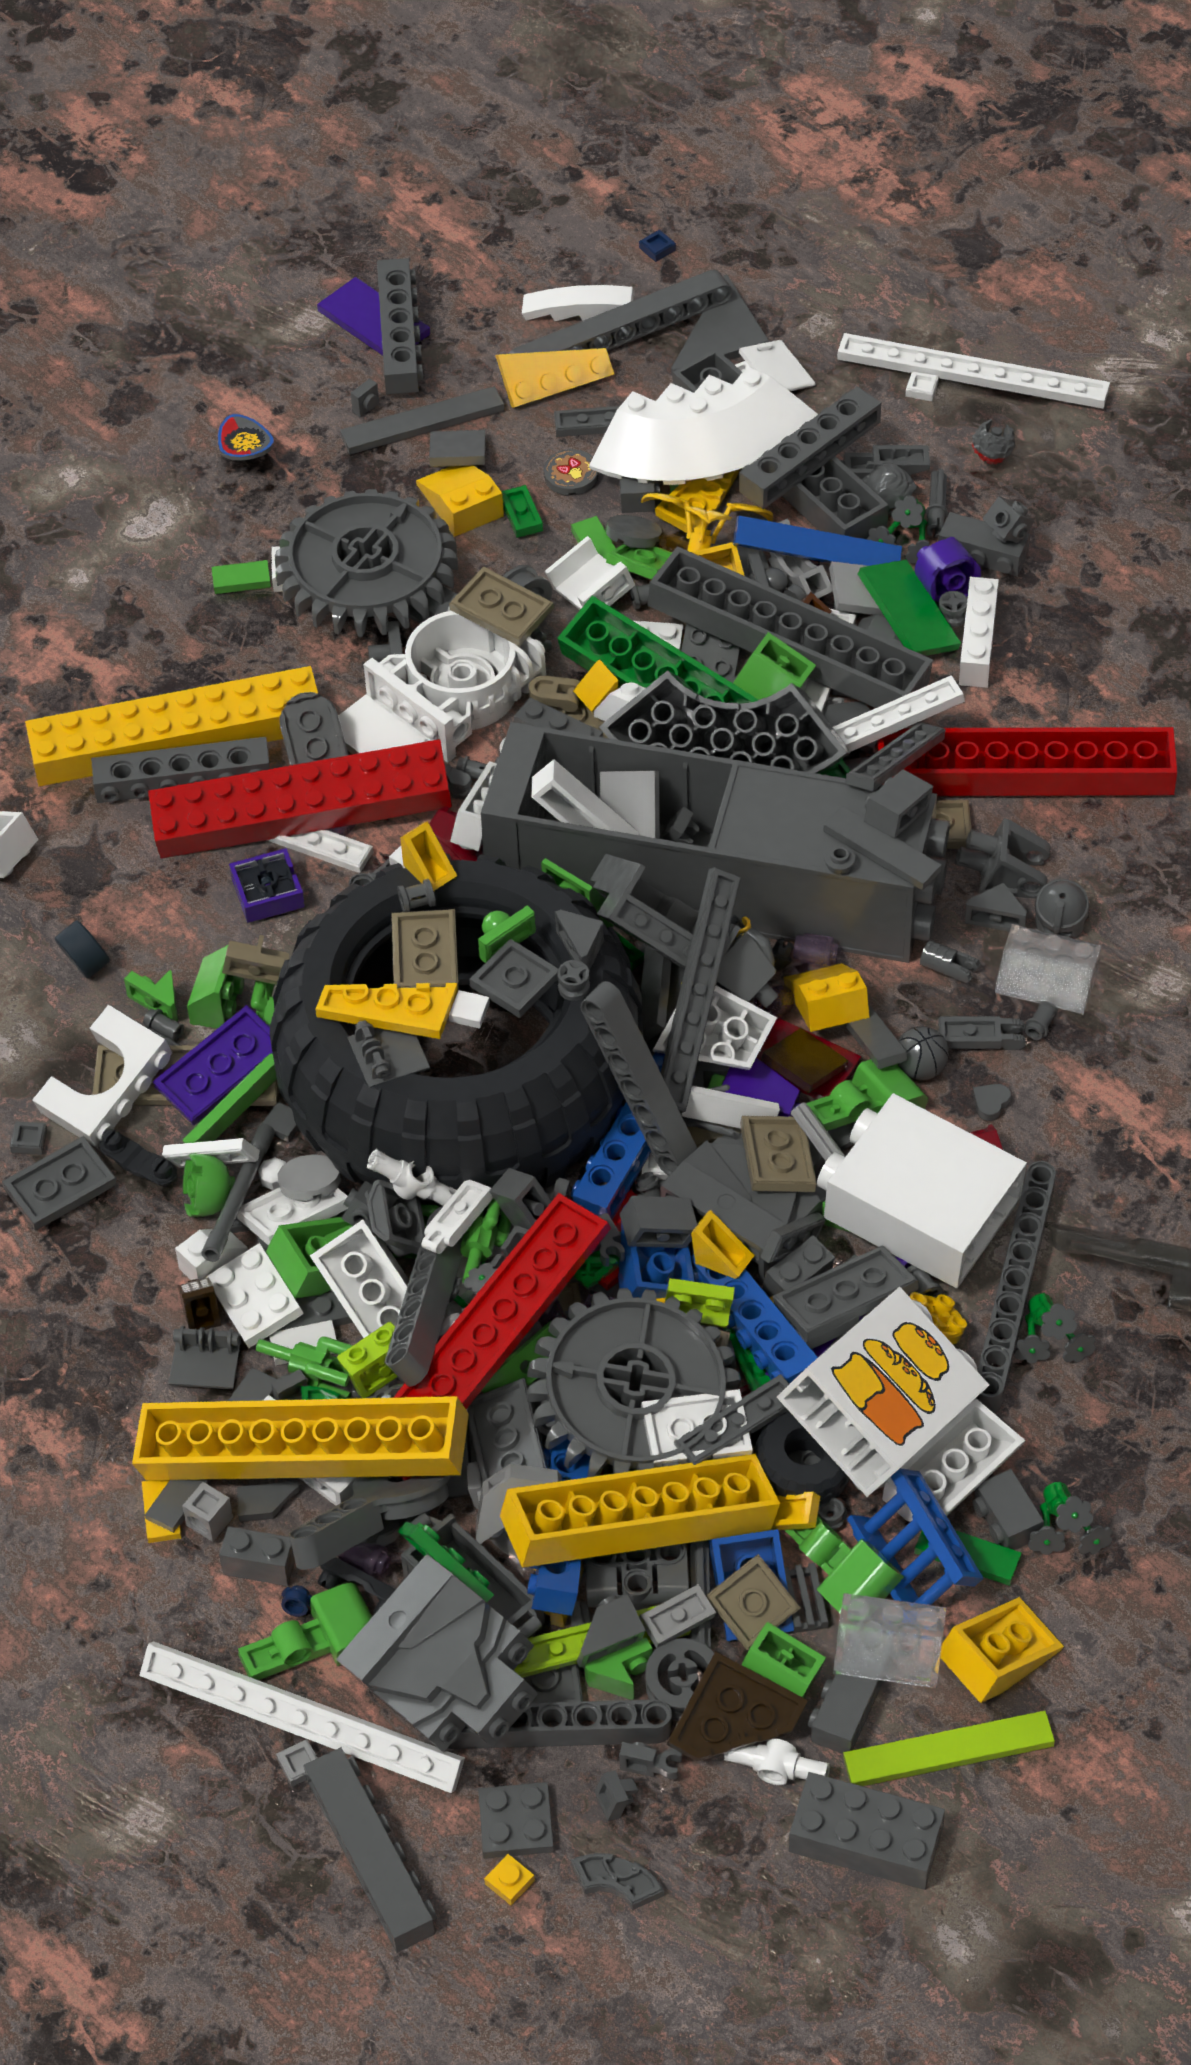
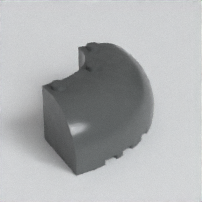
[599,671,850,774]

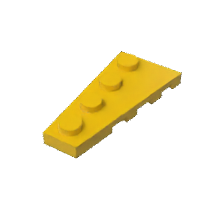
[495,348,614,408]
[655,469,741,533]
[315,983,458,1039]

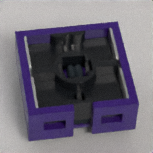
[229,848,305,923]

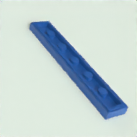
[733,515,902,566]

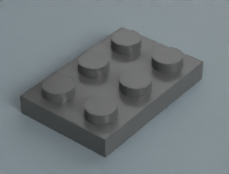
[2,1136,117,1231]

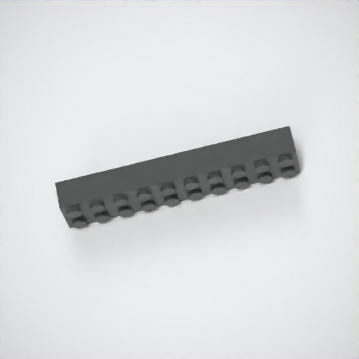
[672,348,889,540]
[648,546,933,708]

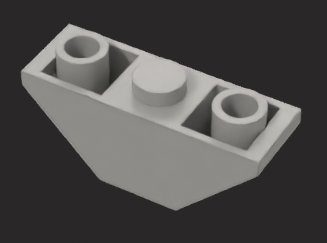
[475,1464,562,1544]

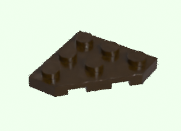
[667,1651,808,1761]

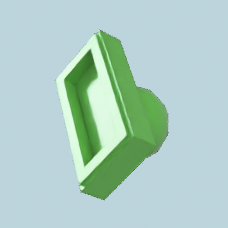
[478,905,536,963]

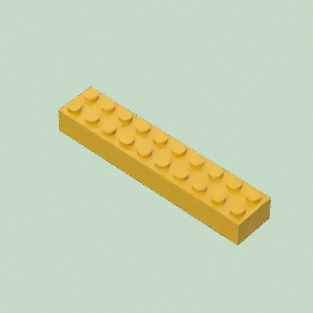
[25,666,318,787]
[132,1396,469,1480]

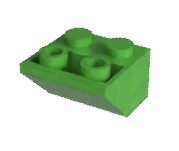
[733,632,816,700]
[187,945,244,1029]
[741,1622,826,1698]

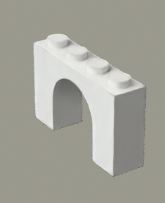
[33,1005,172,1148]

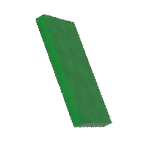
[857,559,961,656]

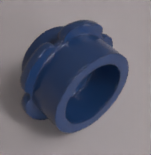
[281,1585,312,1617]

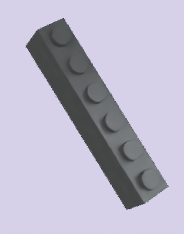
[304,1747,437,1953]

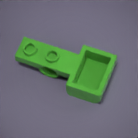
[807,1059,928,1131]
[785,1515,904,1624]
[238,1583,372,1680]

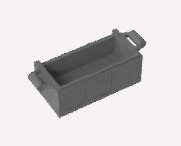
[401,1513,545,1639]

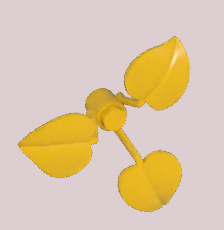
[641,493,773,552]

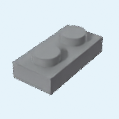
[640,1584,716,1648]

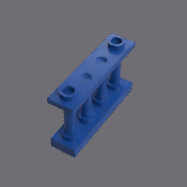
[847,1468,984,1629]

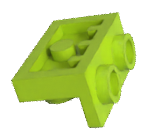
[665,1278,735,1328]
[337,1322,398,1398]

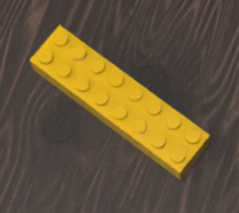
[500,1454,780,1568]

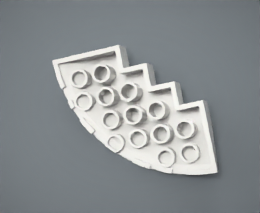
[589,366,818,485]

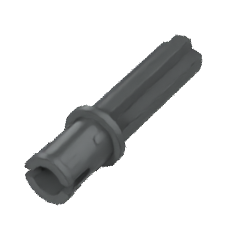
[926,469,948,538]

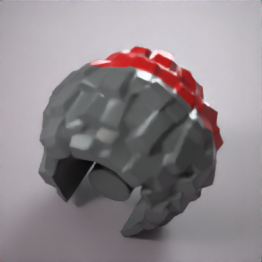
[972,419,1015,465]

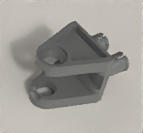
[955,818,1051,898]

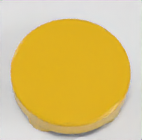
[909,1292,967,1344]

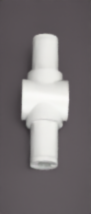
[367,1149,457,1206]
[724,1739,830,1785]

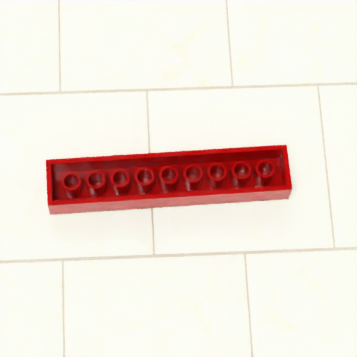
[877,727,1177,796]
[148,739,452,859]

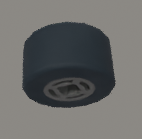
[55,920,110,979]

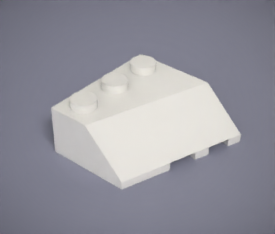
[653,986,777,1070]

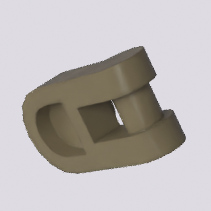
[529,676,580,712]

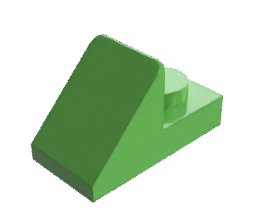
[124,970,178,1022]
[585,1637,653,1699]

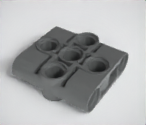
[585,1543,689,1611]

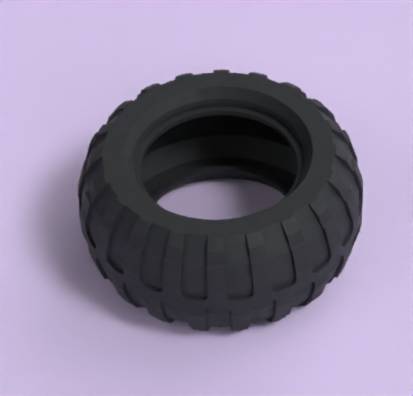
[270,854,643,1207]

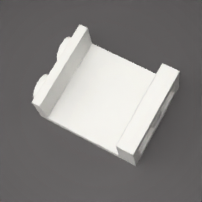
[545,536,635,610]

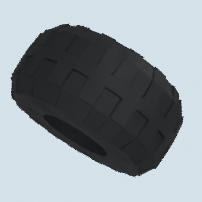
[754,1411,850,1505]

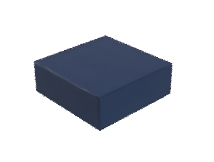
[639,229,676,262]

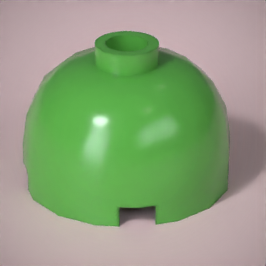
[183,1153,235,1217]

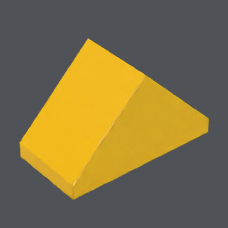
[573,660,619,712]
[400,821,457,891]
[691,1210,755,1279]

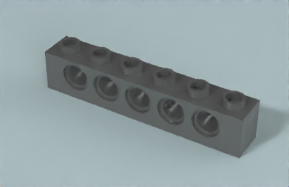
[377,258,423,394]
[739,386,881,509]
[91,737,270,803]

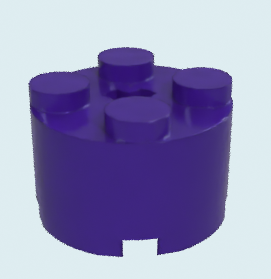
[915,537,981,602]

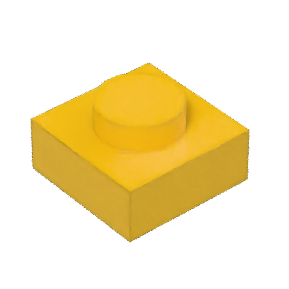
[484,1854,535,1905]

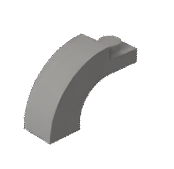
[768,518,833,598]

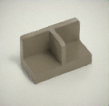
[222,935,289,985]

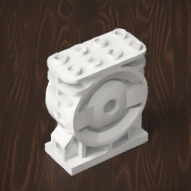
[363,606,546,763]

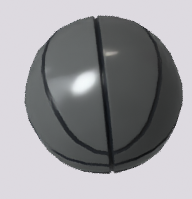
[897,1026,949,1081]

